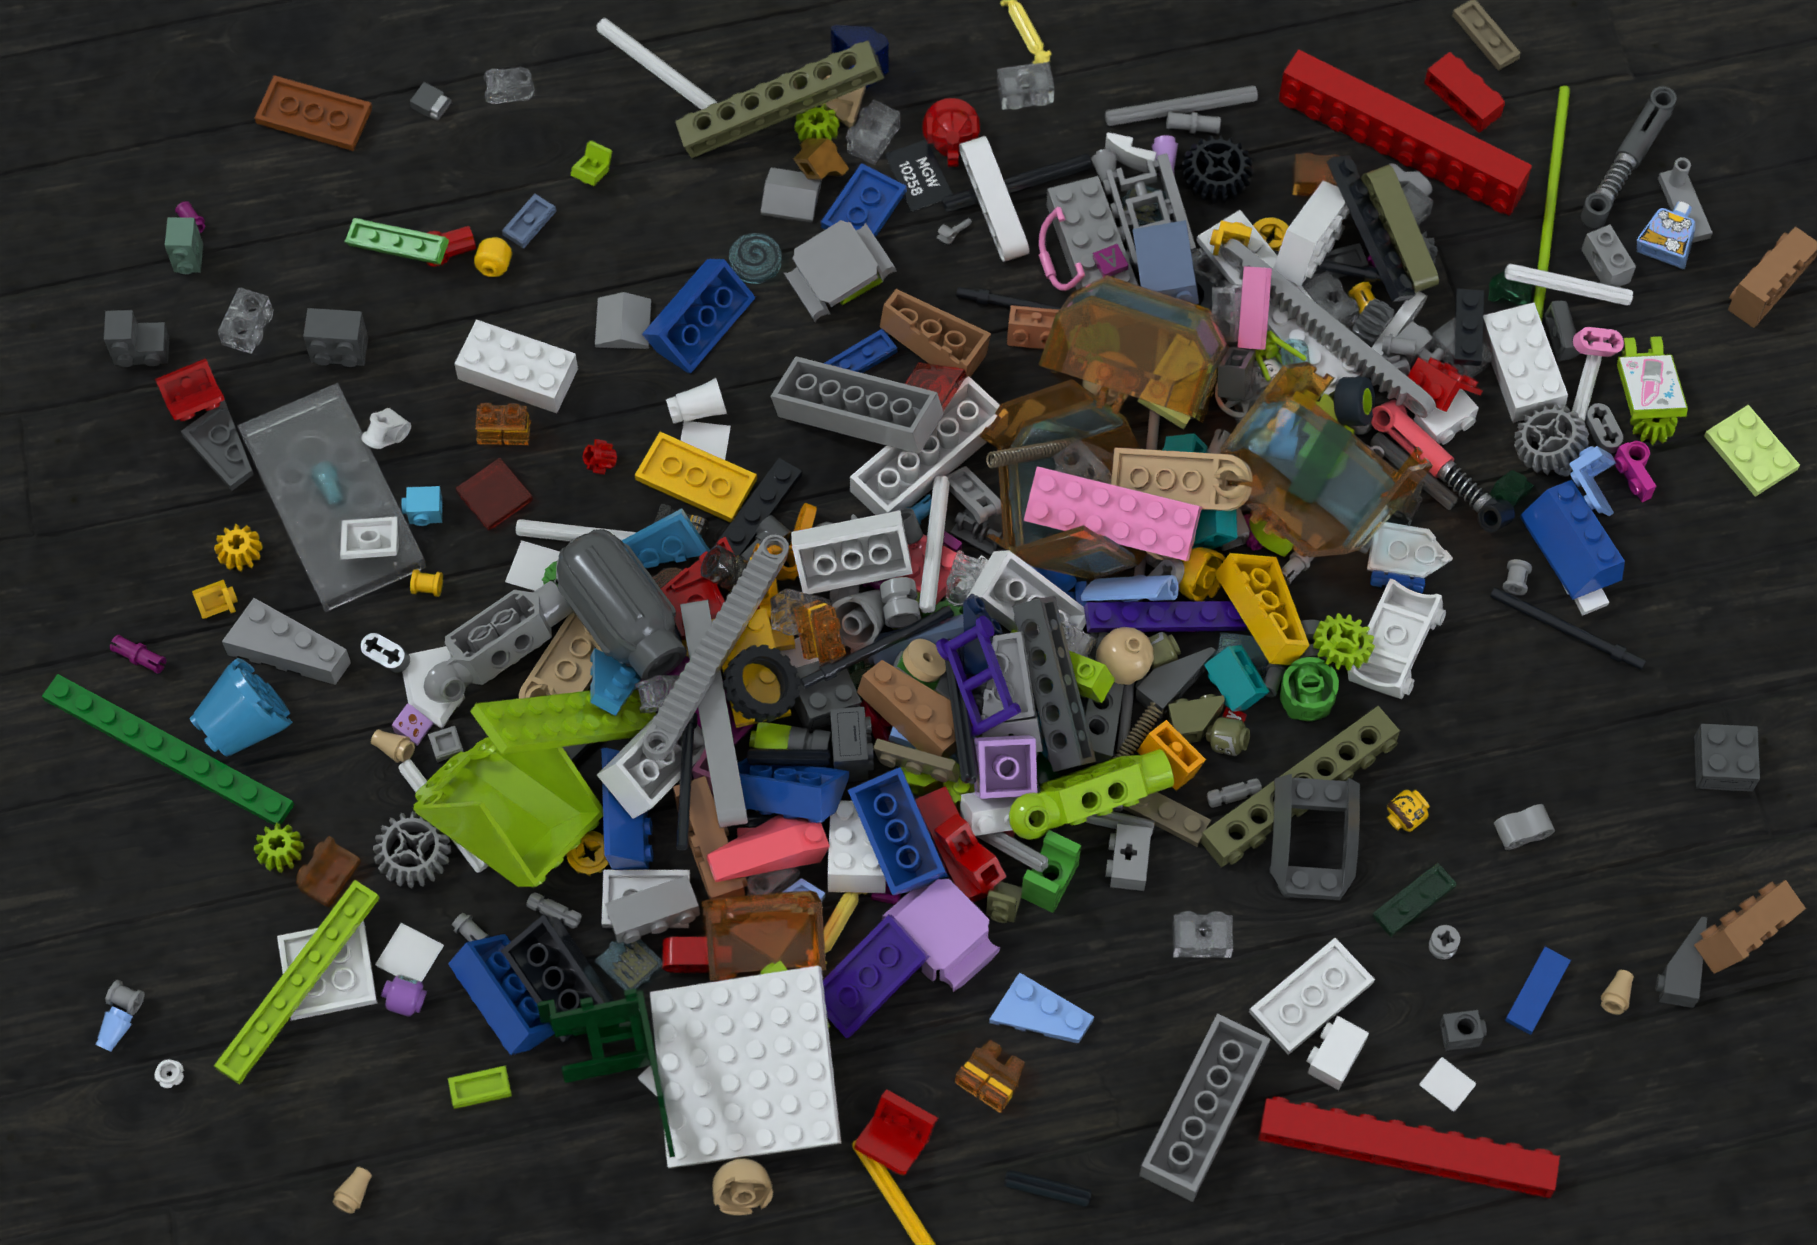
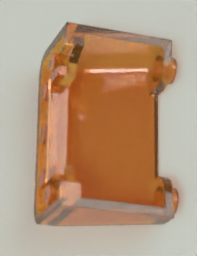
[702,891,826,982]

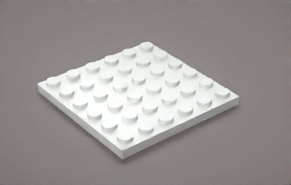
[650,966,841,1168]

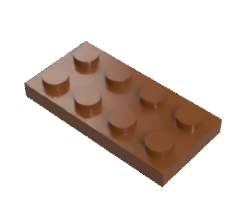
[255,76,372,151]

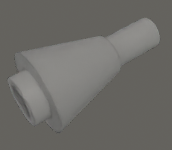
[1091,149,1117,199]

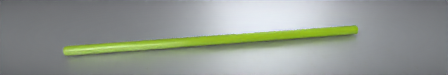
[1533,86,1570,322]

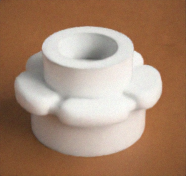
[155,1060,184,1088]

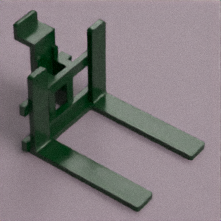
[537,988,675,1158]

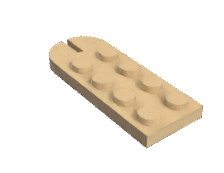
[1111,448,1252,511]
[519,610,603,699]

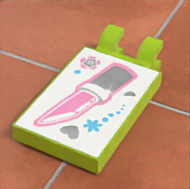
[1617,336,1688,419]

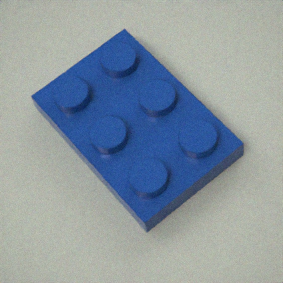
[821,163,907,237]

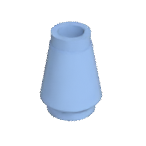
[96,1006,133,1052]

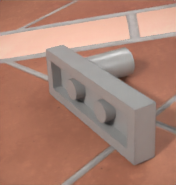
[1658,158,1712,243]

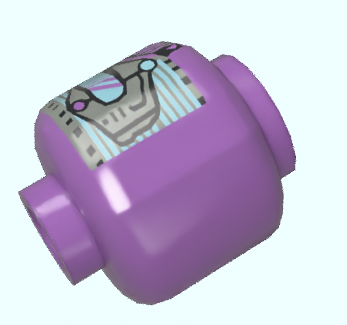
[381,974,427,1017]

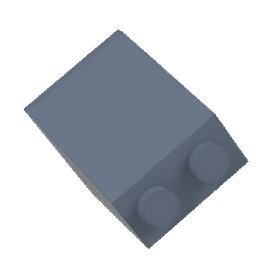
[1133,220,1199,312]

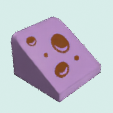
[392,704,433,746]

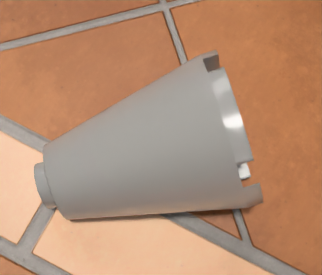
[827,589,886,651]

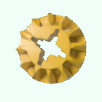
[1253,218,1289,251]
[566,831,609,876]

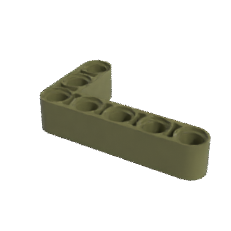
[1361,165,1439,293]

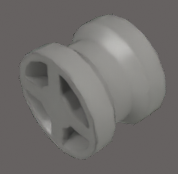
[1428,925,1460,960]

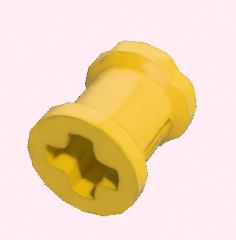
[1348,282,1380,314]
[410,569,443,597]

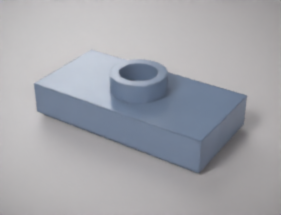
[502,194,556,249]

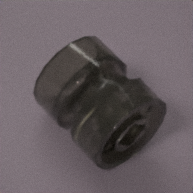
[700,545,749,592]

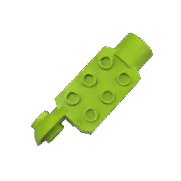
[1009,749,1174,840]

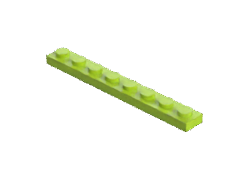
[214,880,380,1085]

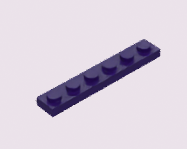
[1084,601,1248,633]

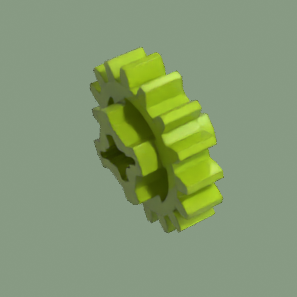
[1313,613,1375,671]

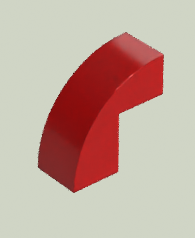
[934,813,1006,893]

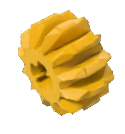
[214,524,263,572]

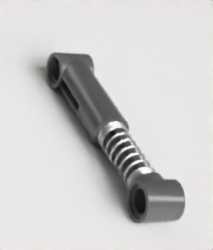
[1581,86,1677,228]

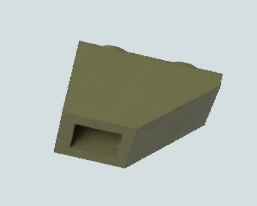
[1167,694,1225,743]

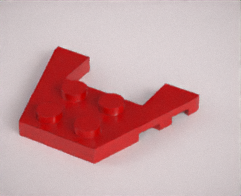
[661,537,761,640]

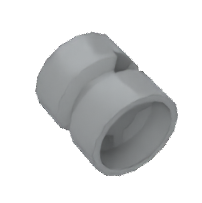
[880,577,921,628]

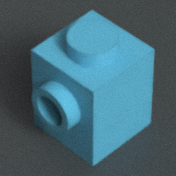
[402,486,443,526]

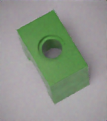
[1021,830,1081,913]

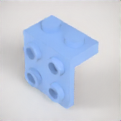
[1569,446,1616,516]

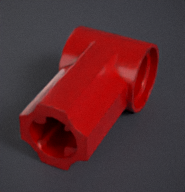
[426,226,476,266]

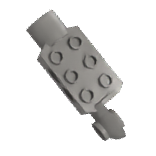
[424,581,573,703]

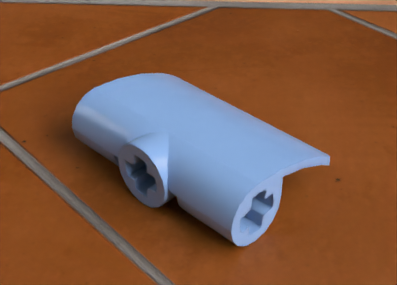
[1081,575,1179,602]

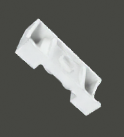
[1348,579,1446,699]

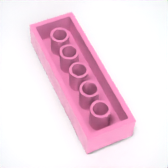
[1024,466,1202,561]

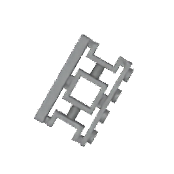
[1102,153,1196,274]

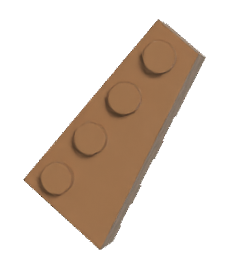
[1728,227,1817,328]
[880,289,991,385]
[857,660,974,759]
[673,776,748,908]
[1694,880,1806,974]

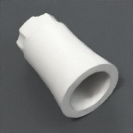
[666,378,727,424]

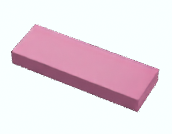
[1237,266,1272,350]

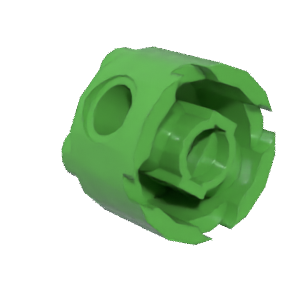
[1280,657,1339,721]

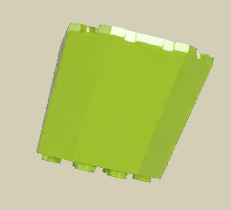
[413,737,603,887]

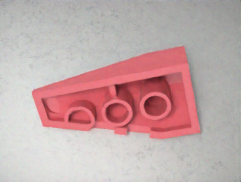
[706,814,830,882]

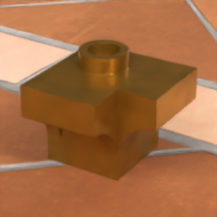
[794,138,849,179]

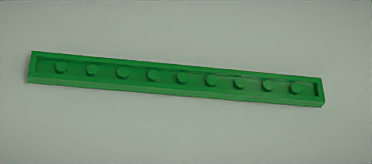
[42,674,294,826]

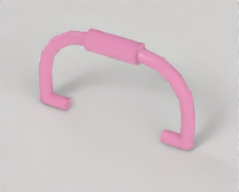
[1039,207,1085,291]

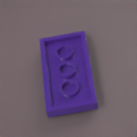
[823,914,930,1038]

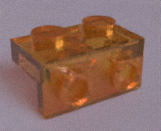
[296,836,361,908]

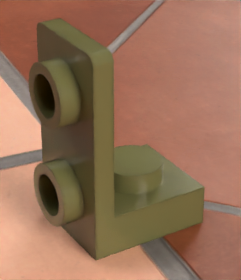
[986,881,1022,923]

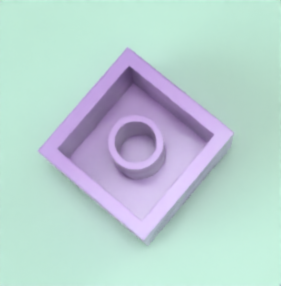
[973,735,1037,799]

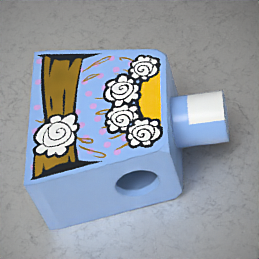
[1637,202,1695,269]

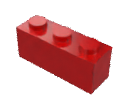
[1424,52,1505,133]

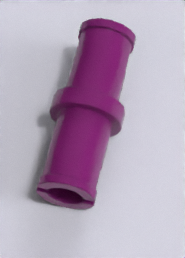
[110,635,166,674]

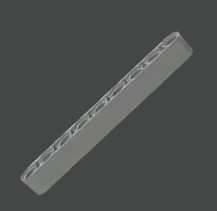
[680,600,748,828]

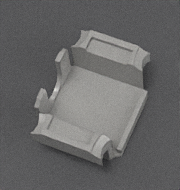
[784,220,897,322]

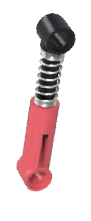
[1371,400,1515,532]

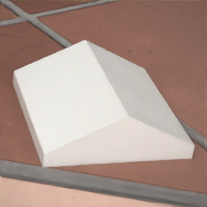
[340,517,399,559]

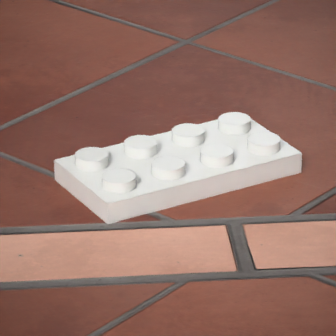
[1249,938,1375,1055]

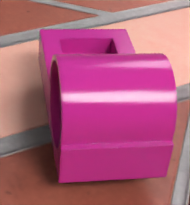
[1614,441,1656,502]

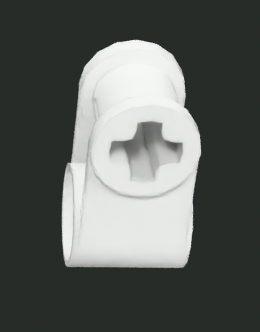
[361,408,411,449]

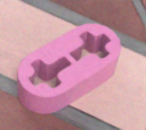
[1573,327,1624,357]

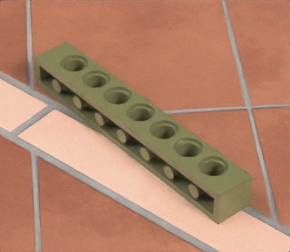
[675,41,884,158]
[1200,706,1400,868]

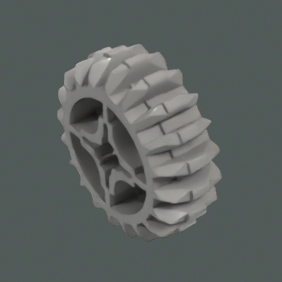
[1514,404,1589,475]
[373,811,451,888]

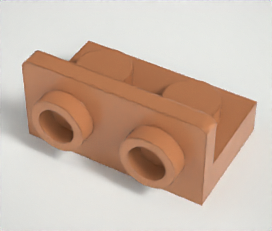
[1007,305,1064,350]

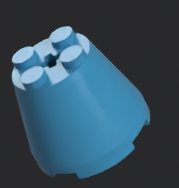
[190,658,292,757]

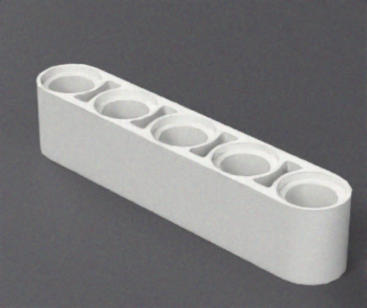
[959,136,1029,262]

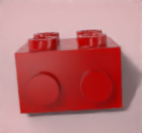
[1407,357,1483,412]
[155,358,225,421]
[854,1089,938,1175]

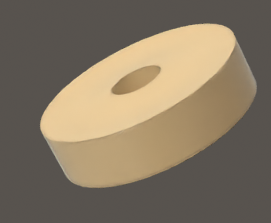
[903,639,946,682]

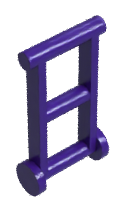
[936,615,1021,737]

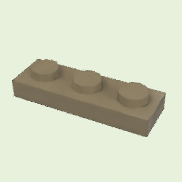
[1452,0,1521,71]
[873,739,960,783]
[1123,792,1211,847]

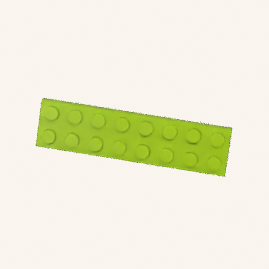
[470,689,657,755]

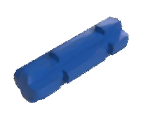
[1370,570,1425,594]

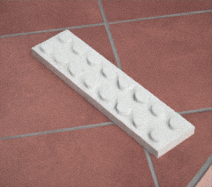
[1196,210,1363,397]

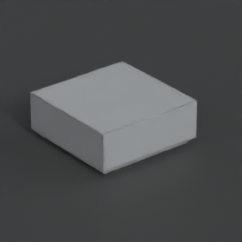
[428,726,464,762]

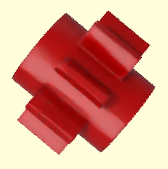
[583,439,617,475]

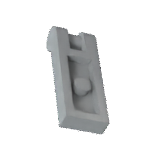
[946,466,1005,524]

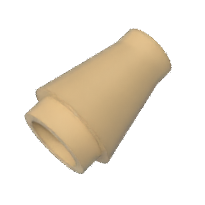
[371,729,415,763]
[1601,970,1634,1015]
[333,1167,372,1213]

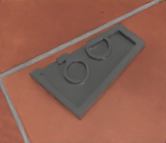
[181,400,254,491]

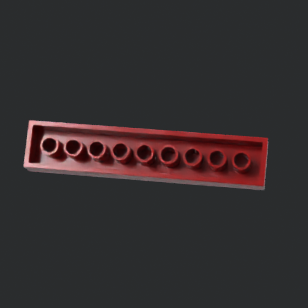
[1279,49,1532,216]

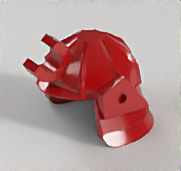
[923,98,980,167]

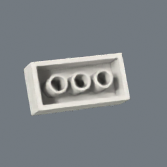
[1273,180,1350,286]
[1483,303,1568,423]
[455,320,578,413]
[791,510,913,595]
[967,550,1086,651]
[597,715,705,819]

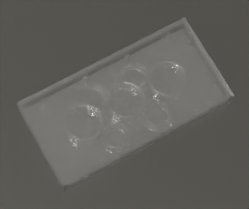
[238,383,427,612]

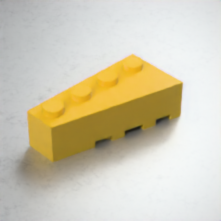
[1214,553,1310,665]

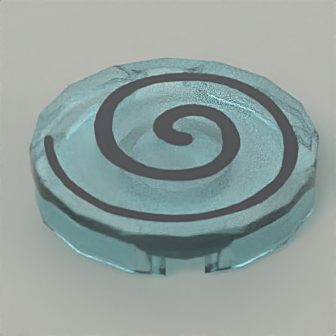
[729,233,782,284]

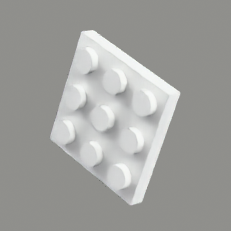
[277,920,377,1021]

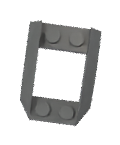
[1269,774,1360,900]

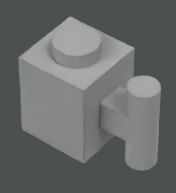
[1396,321,1445,369]

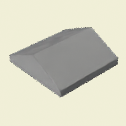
[761,168,822,223]
[595,292,652,349]

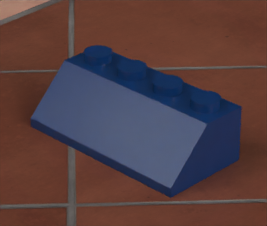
[642,259,756,373]
[1520,480,1625,600]
[602,748,654,870]
[737,758,849,823]
[848,767,949,895]
[448,934,555,1055]

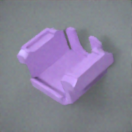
[882,879,1000,992]

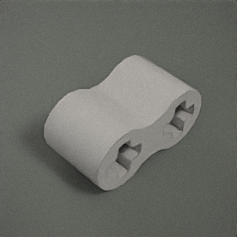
[1494,804,1555,850]

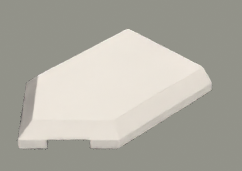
[1367,520,1453,578]
[402,646,465,729]

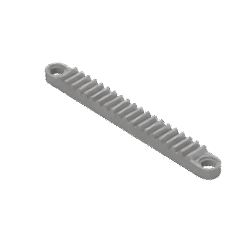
[1220,239,1436,418]
[643,535,789,761]

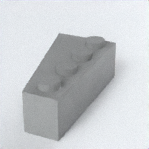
[222,598,351,685]

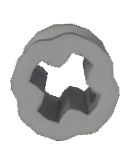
[1502,559,1532,595]
[105,980,144,1015]

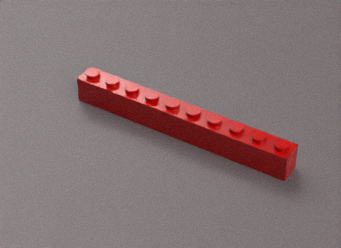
[1258,1097,1560,1198]

